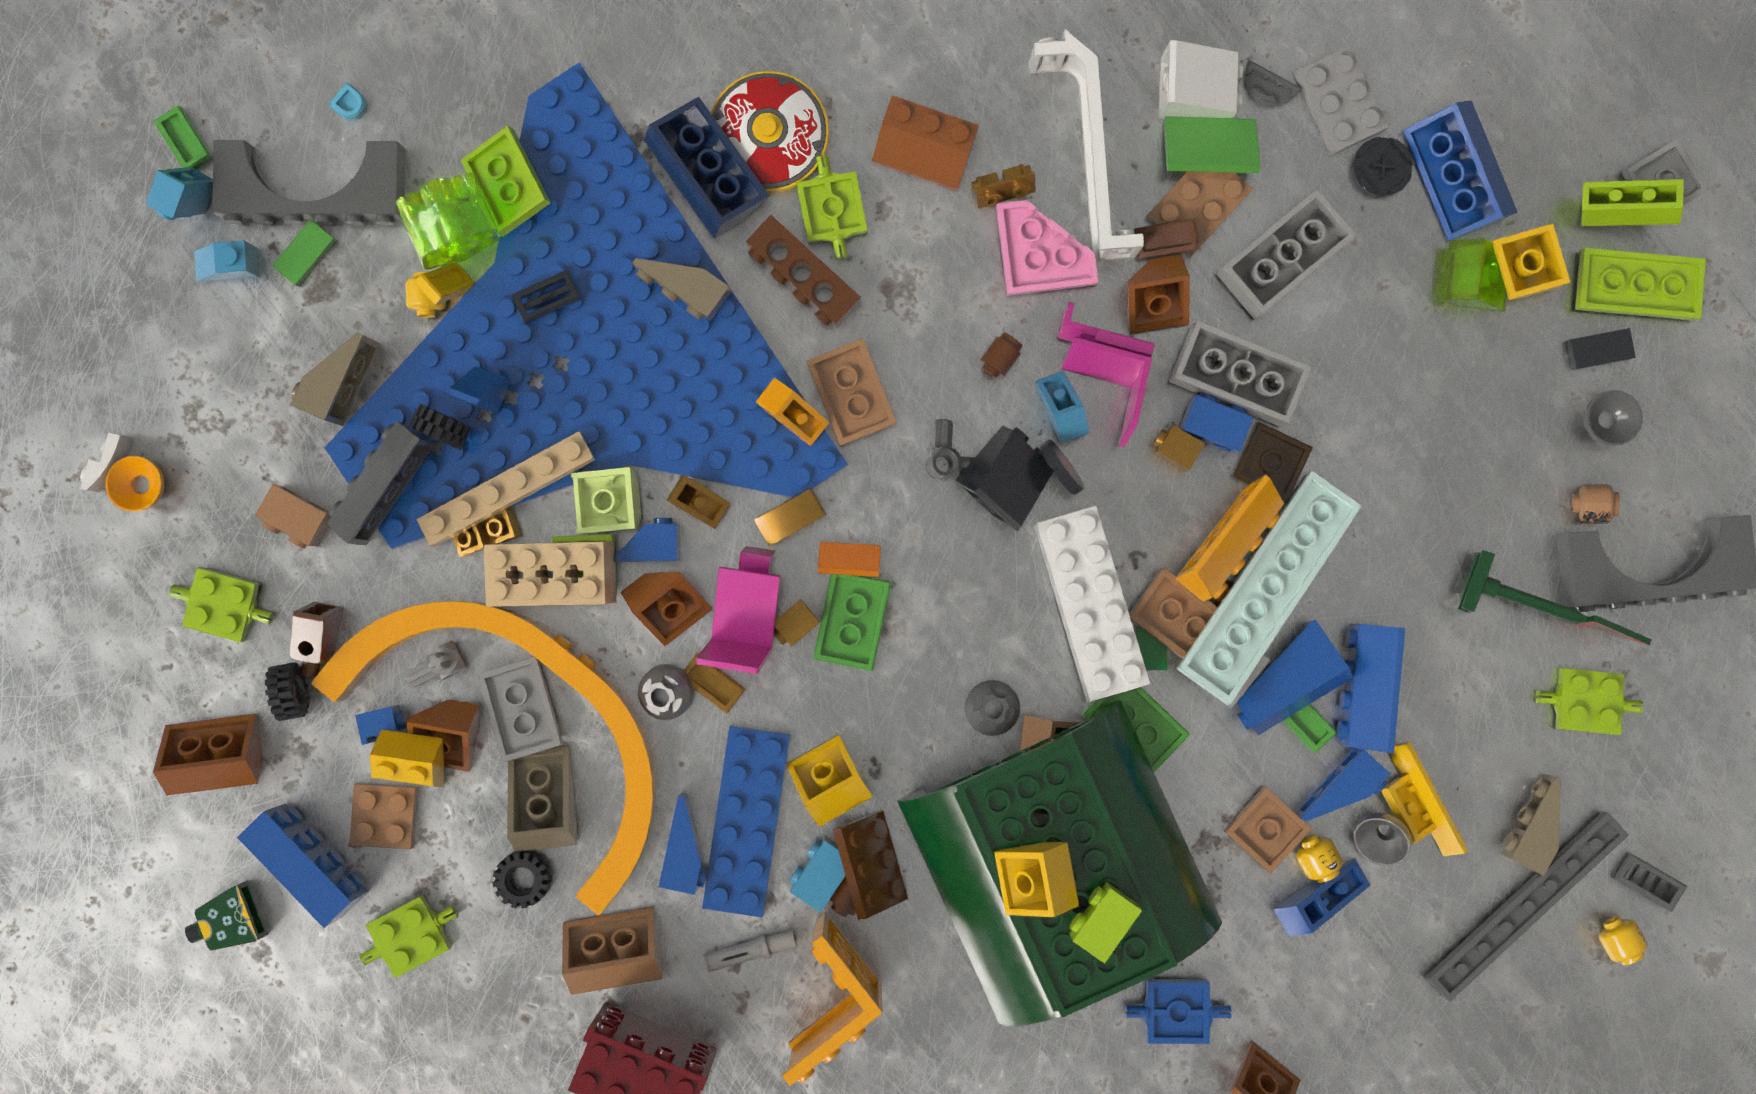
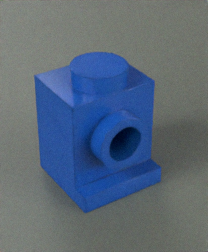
[355,705,407,745]

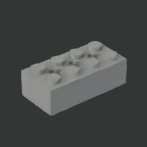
[1216,189,1357,320]
[1168,320,1312,427]

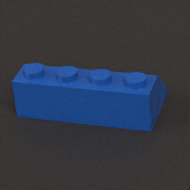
[1403,100,1518,241]
[1337,623,1405,753]

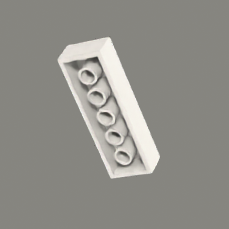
[1034,506,1150,702]

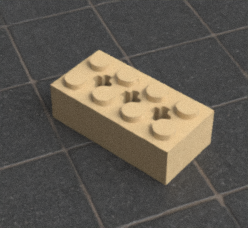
[484,541,616,607]

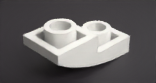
[80,433,133,492]

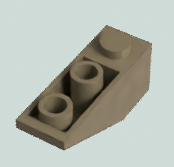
[632,258,732,322]
[1501,774,1561,876]

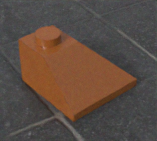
[1127,254,1190,334]
[620,572,713,646]
[407,700,480,772]
[1231,1042,1301,1094]

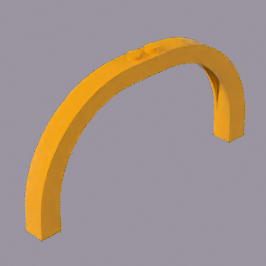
[311,601,656,916]

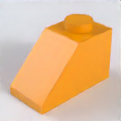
[756,378,830,446]

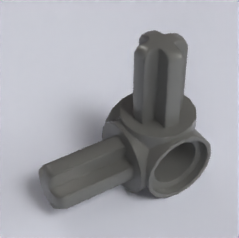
[926,419,975,479]

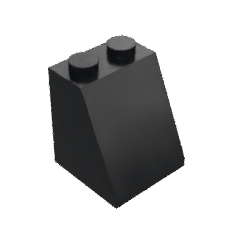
[955,426,1054,531]

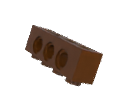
[746,215,861,328]

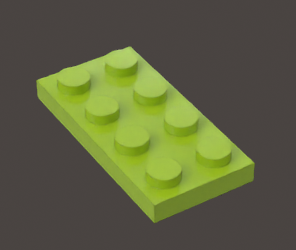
[1575,248,1706,321]

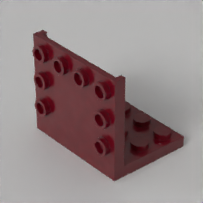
[568,1002,718,1094]

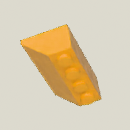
[1175,474,1284,602]

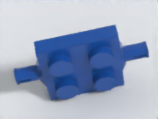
[1125,979,1232,1044]

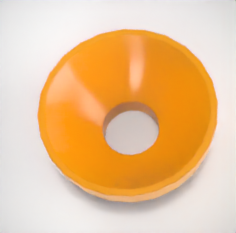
[105,456,165,512]

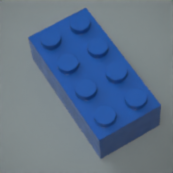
[237,804,369,928]

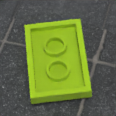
[461,126,551,237]

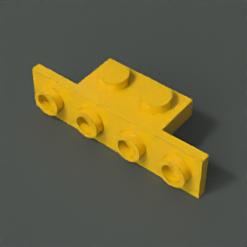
[1381,741,1468,856]

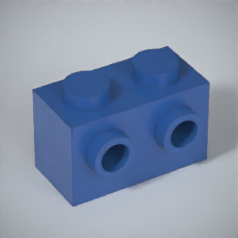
[1179,393,1254,454]

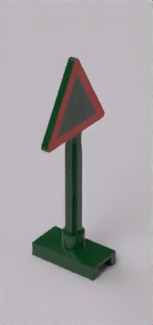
[1457,550,1652,646]

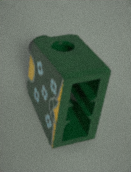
[185,880,268,951]

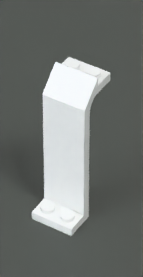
[1029,28,1144,261]

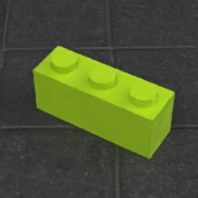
[1581,179,1684,226]

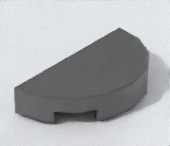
[1243,60,1302,107]

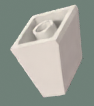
[1158,40,1243,119]

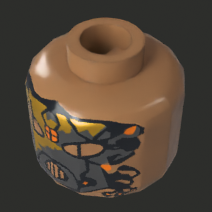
[1571,484,1620,524]

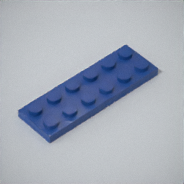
[702,725,790,918]

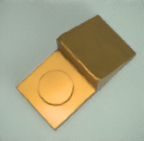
[667,474,730,529]

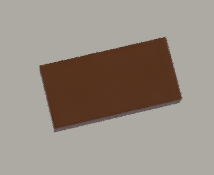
[1134,218,1200,259]

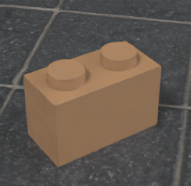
[255,484,331,549]

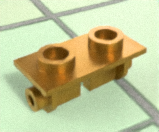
[971,164,1036,209]

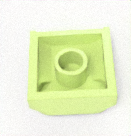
[571,467,641,534]

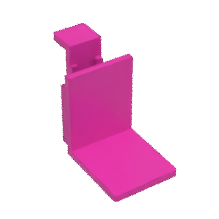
[1058,302,1155,447]
[696,546,781,674]

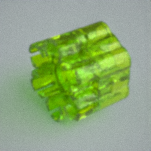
[396,173,499,269]

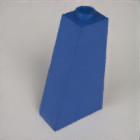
[1237,619,1354,736]

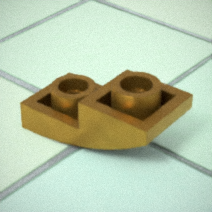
[754,488,826,546]
[452,507,521,557]

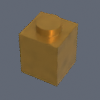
[1153,425,1205,472]
[774,599,821,647]

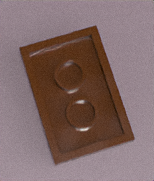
[833,811,908,920]

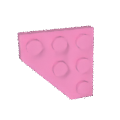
[996,200,1098,296]

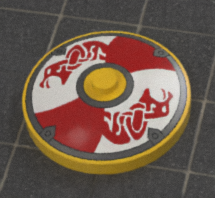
[711,71,829,194]

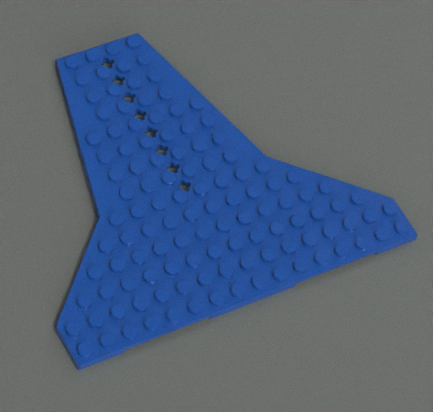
[324,62,848,549]

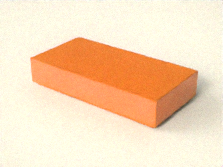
[818,542,881,577]

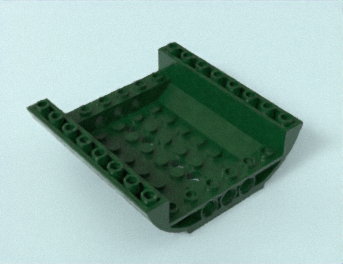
[897,699,1222,1026]

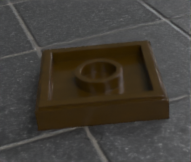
[1231,421,1313,503]

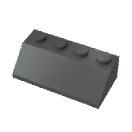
[327,421,435,546]

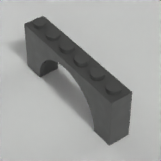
[212,140,405,225]
[1556,515,1756,612]

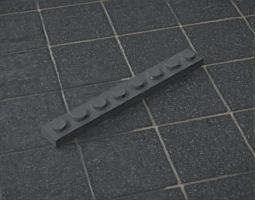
[1426,811,1629,1002]

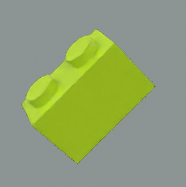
[1069,882,1142,964]

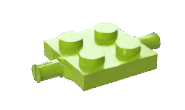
[796,155,868,260]
[169,567,274,643]
[1535,668,1644,735]
[359,894,459,978]

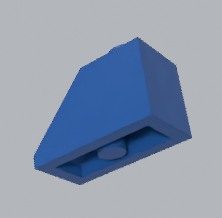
[615,518,680,562]

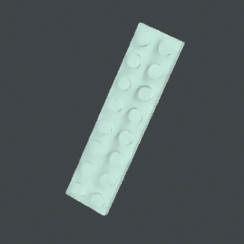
[1177,471,1362,705]

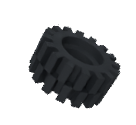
[409,404,472,450]
[265,662,310,721]
[492,850,552,909]

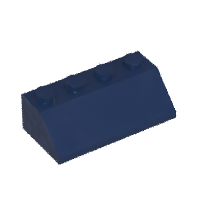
[644,97,770,238]

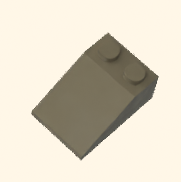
[290,332,380,426]
[507,746,577,852]

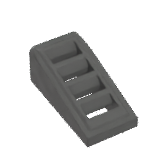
[1614,852,1688,912]

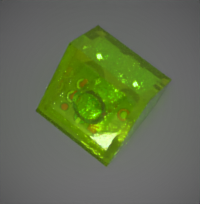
[1441,238,1507,311]

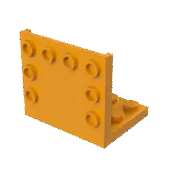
[782,912,883,1086]

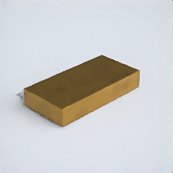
[683,653,746,714]

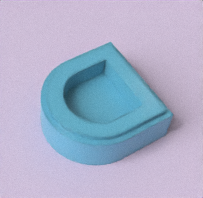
[328,82,367,120]

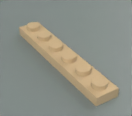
[416,431,595,548]

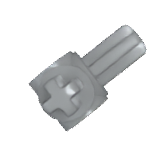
[404,641,466,688]

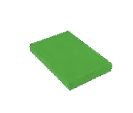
[1164,116,1261,173]
[813,574,891,671]
[1081,687,1190,772]

